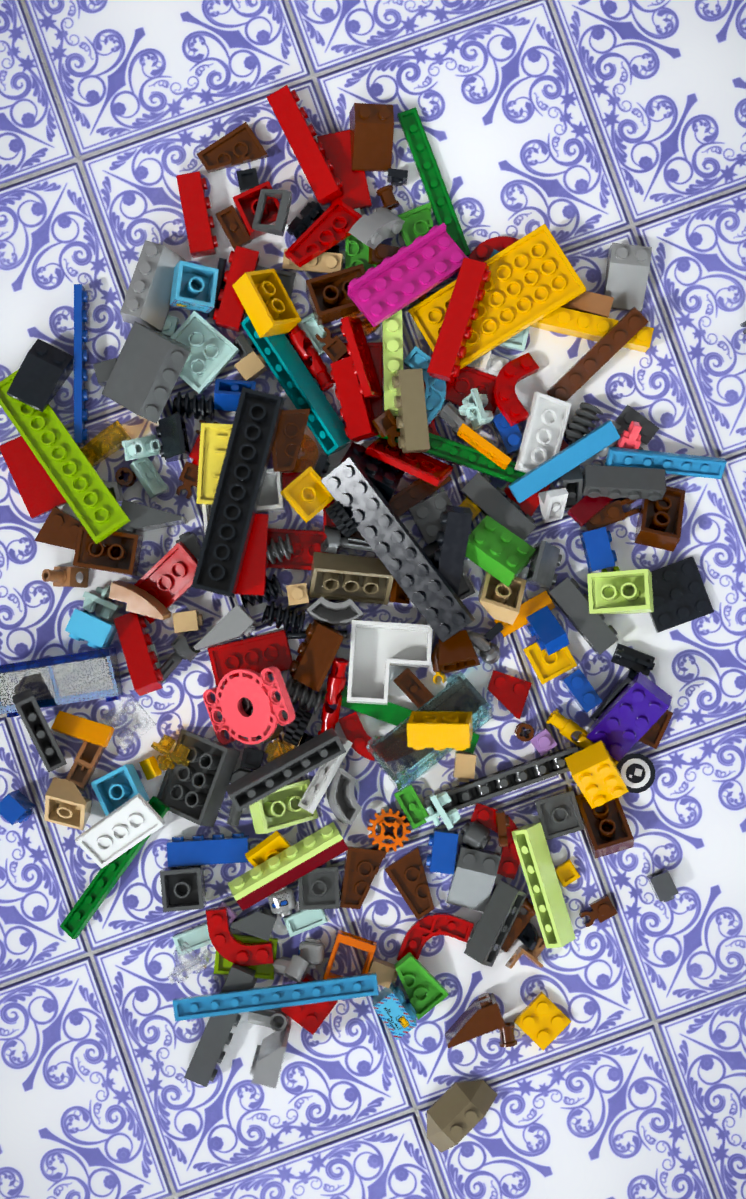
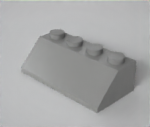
[120,240,186,332]
[249,1024,291,1089]

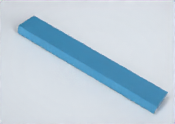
[508,420,621,503]
[605,447,727,479]

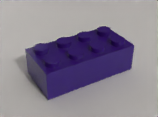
[587,672,672,762]

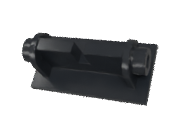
[286,201,324,240]
[611,643,655,676]

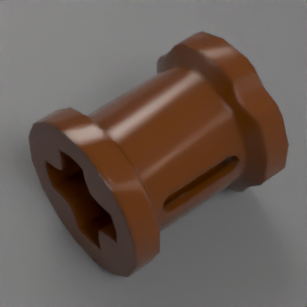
[376,185,400,210]
[115,467,136,487]
[514,723,534,742]
[498,1022,517,1047]

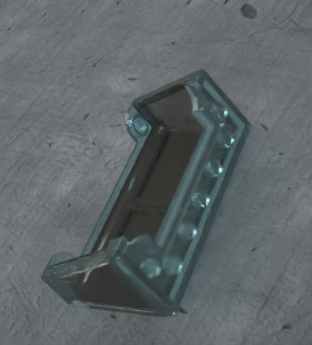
[366,671,493,792]

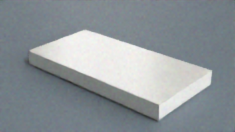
[515,392,572,473]
[75,793,165,869]

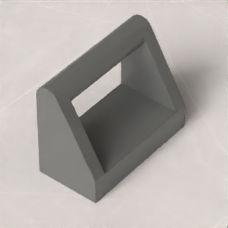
[252,189,292,236]

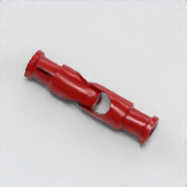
[287,324,335,392]
[318,657,349,735]

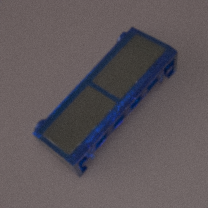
[0,648,123,718]

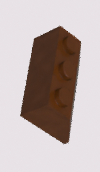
[289,620,344,692]

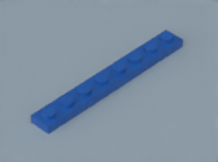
[74,284,89,446]

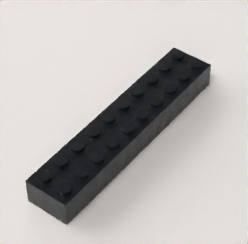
[191,387,284,598]

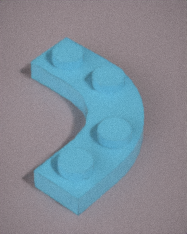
[403,346,446,425]

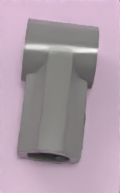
[437,401,475,442]
[273,955,309,983]
[248,1009,289,1032]

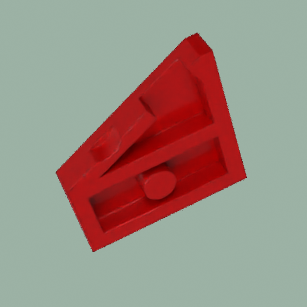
[487,670,532,719]

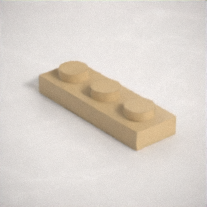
[282,248,344,274]

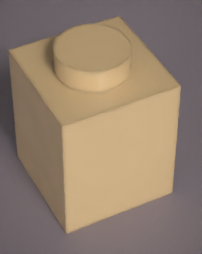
[234,351,266,381]
[286,583,310,606]
[172,610,203,633]
[453,752,476,782]
[368,957,398,988]

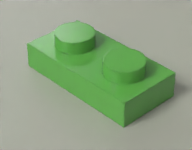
[394,784,428,830]

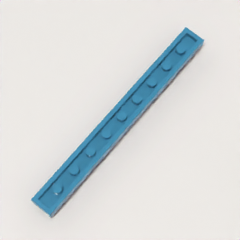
[173,973,379,1021]

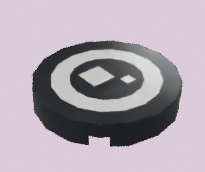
[616,753,655,793]

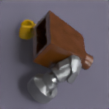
[431,630,501,684]

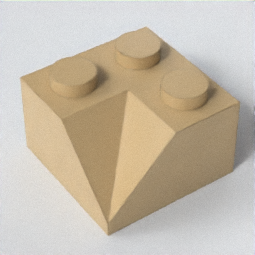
[478,572,526,625]
[44,777,92,831]

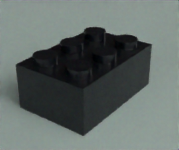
[339,442,405,504]

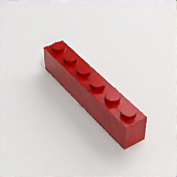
[267,85,343,206]
[427,257,491,383]

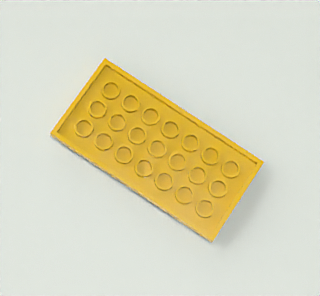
[408,224,587,369]

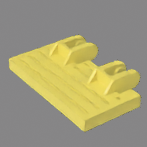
[196,423,233,505]

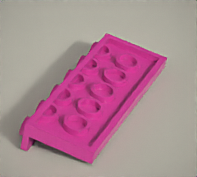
[347,223,468,327]

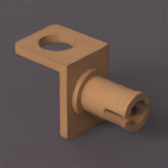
[42,567,89,588]
[505,936,546,969]

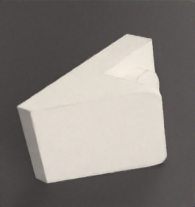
[466,350,509,376]
[538,488,569,523]

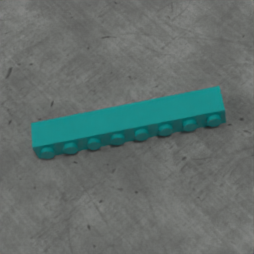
[241,316,352,456]

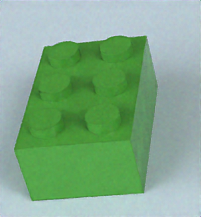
[465,515,536,587]

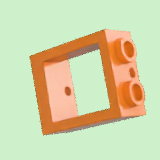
[323,930,377,979]

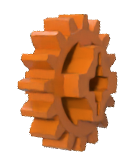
[367,807,411,852]

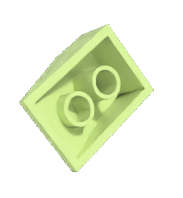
[587,569,654,614]
[249,779,318,834]

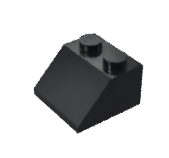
[156,413,190,462]

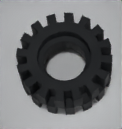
[325,501,357,538]
[283,707,313,747]

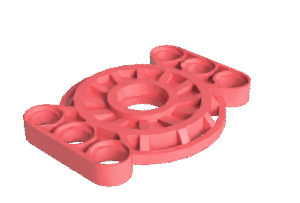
[203,666,295,745]

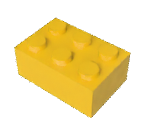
[233,268,301,338]
[407,711,473,751]
[564,741,629,809]

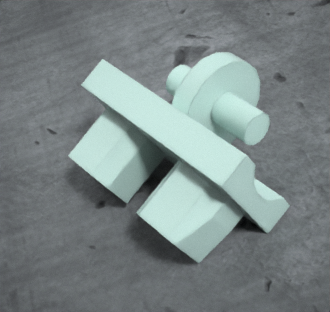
[459,388,494,430]
[121,435,161,461]
[82,584,121,620]
[425,791,461,830]

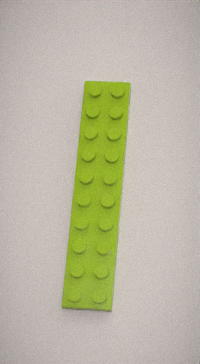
[0,369,130,544]

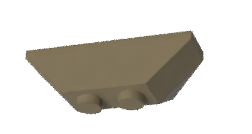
[427,1079,498,1153]

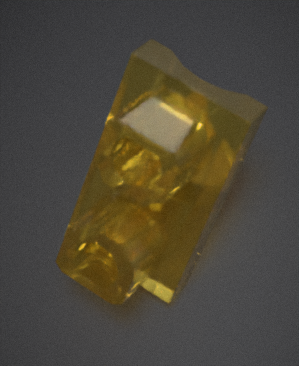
[151,734,190,771]

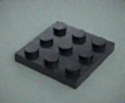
[649,556,714,633]

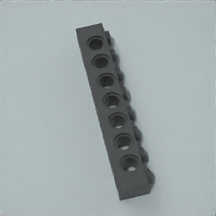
[423,745,578,817]

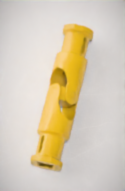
[546,708,618,765]

